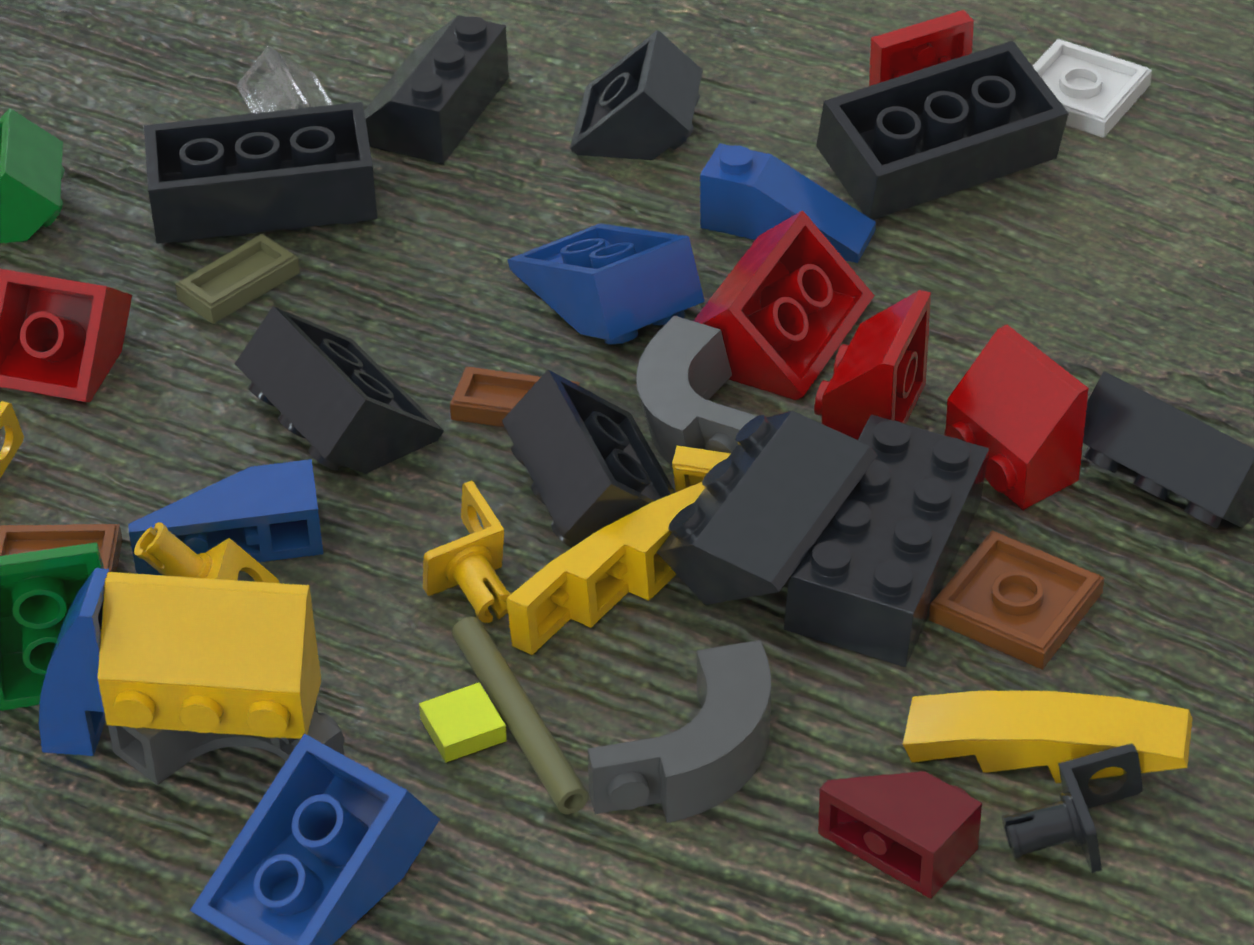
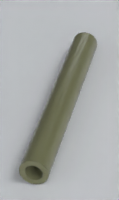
[452,616,589,814]

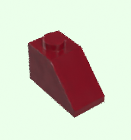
[818,771,982,899]

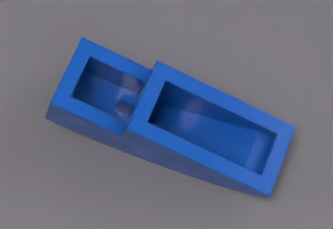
[39,568,109,756]

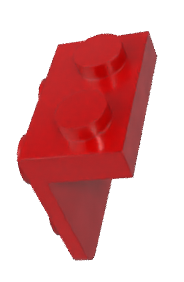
[869,10,974,86]

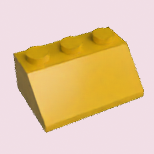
[98,572,322,739]

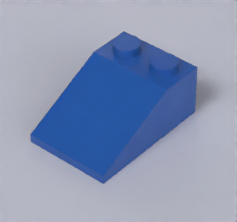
[507,223,705,345]
[190,733,440,945]

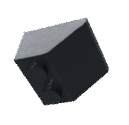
[570,30,703,160]

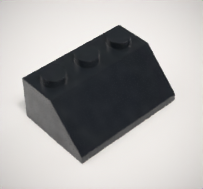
[364,15,509,164]
[235,306,444,474]
[502,370,676,548]
[1083,371,1254,529]
[657,411,878,605]

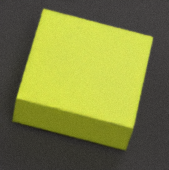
[419,682,507,763]

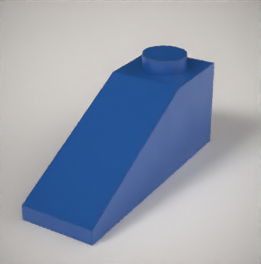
[700,143,876,263]
[128,459,324,575]

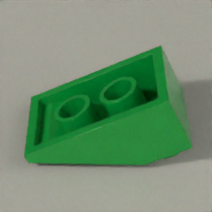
[0,542,104,711]

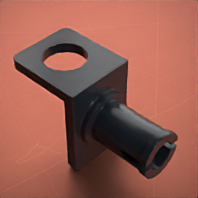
[1002,744,1143,873]

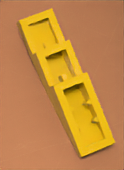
[506,482,705,655]
[903,691,1193,784]

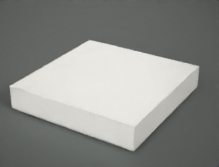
[1033,39,1152,138]

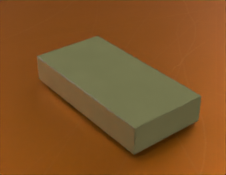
[175,234,300,324]

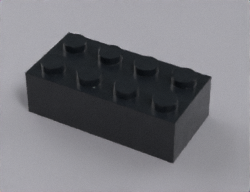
[816,40,1069,220]
[144,102,378,244]
[784,414,989,667]

